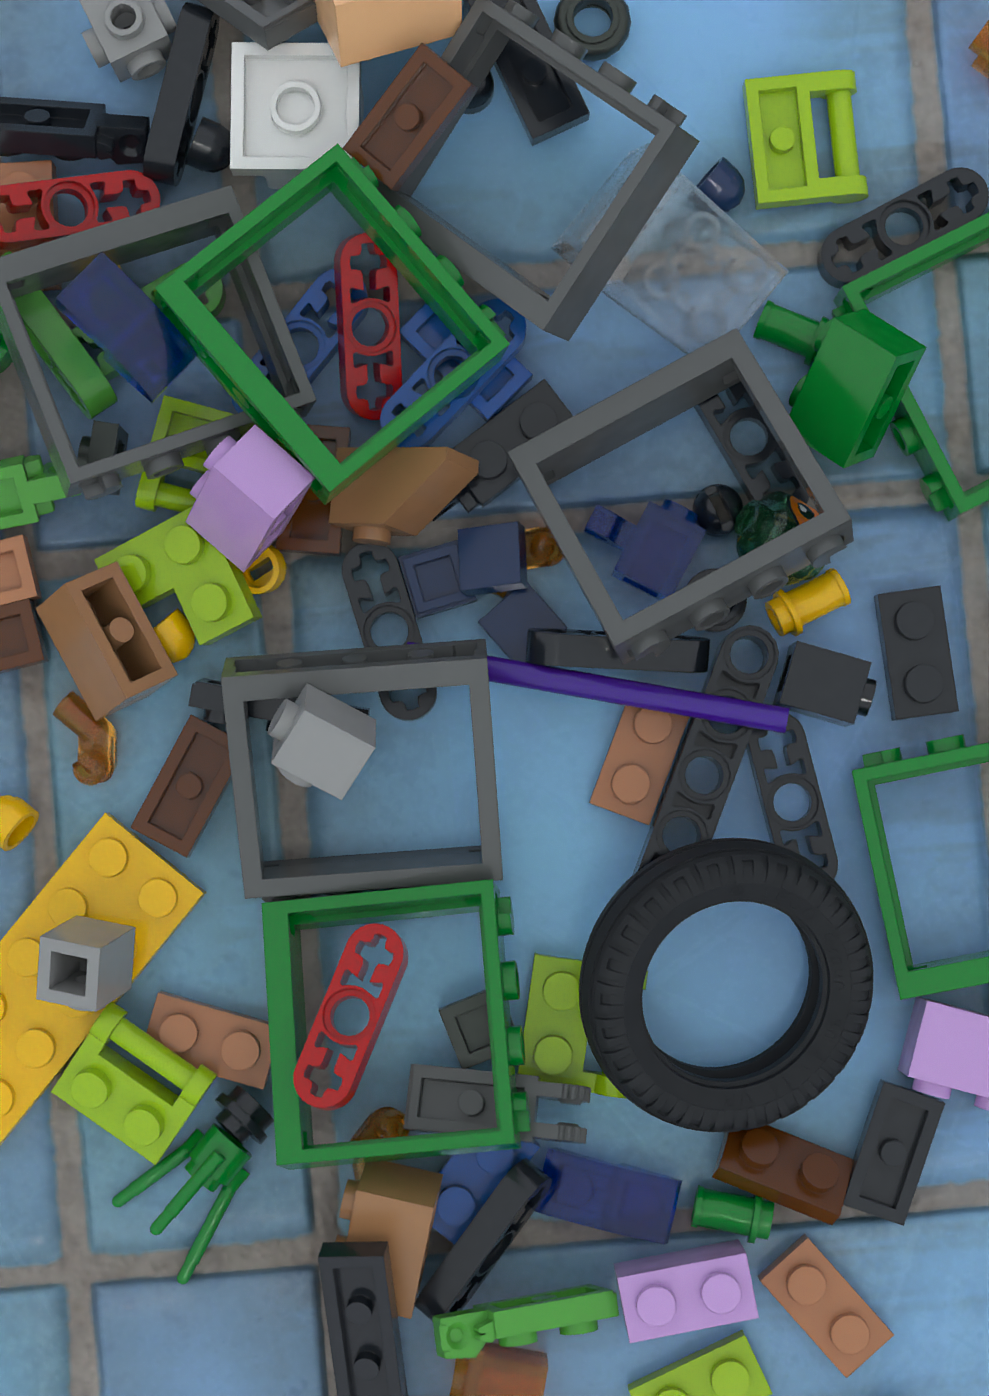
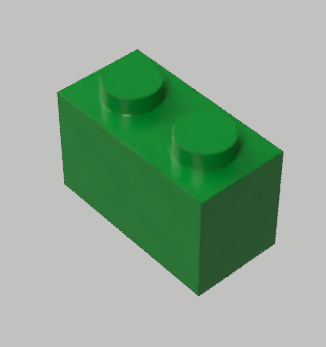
[789,309,927,469]

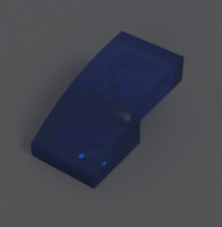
[55,252,198,403]
[535,1147,682,1244]

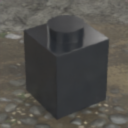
[773,641,876,727]

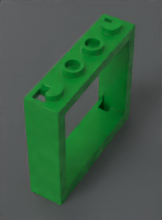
[154,143,510,505]
[832,212,989,522]
[852,734,989,1000]
[261,879,531,1170]

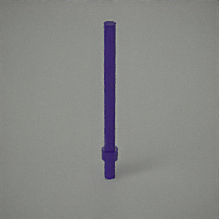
[407,641,790,734]

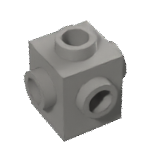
[79,0,177,83]

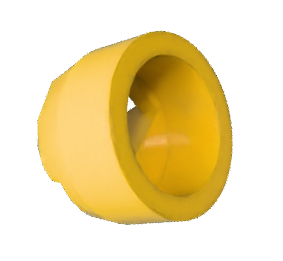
[241,545,287,594]
[153,608,195,663]
[0,795,39,851]

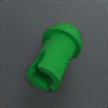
[753,300,829,366]
[691,1185,774,1244]

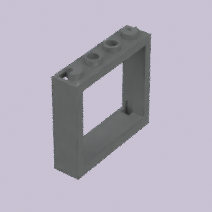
[377,0,700,341]
[0,185,317,500]
[508,328,854,665]
[221,639,503,902]

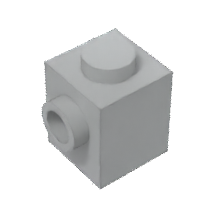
[267,683,376,800]
[36,915,136,1012]

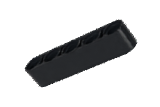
[632,625,779,876]

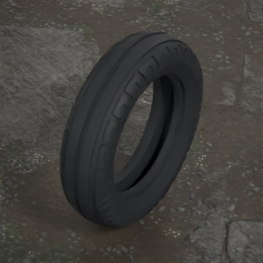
[579,838,873,1132]

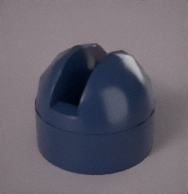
[690,157,745,213]

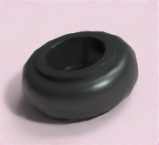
[553,0,631,61]

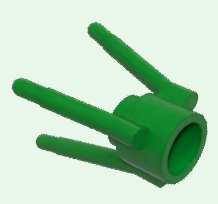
[112,1123,252,1285]

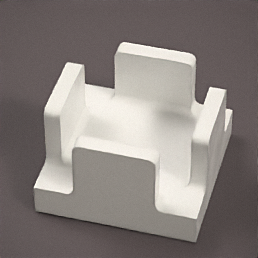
[230,42,364,189]

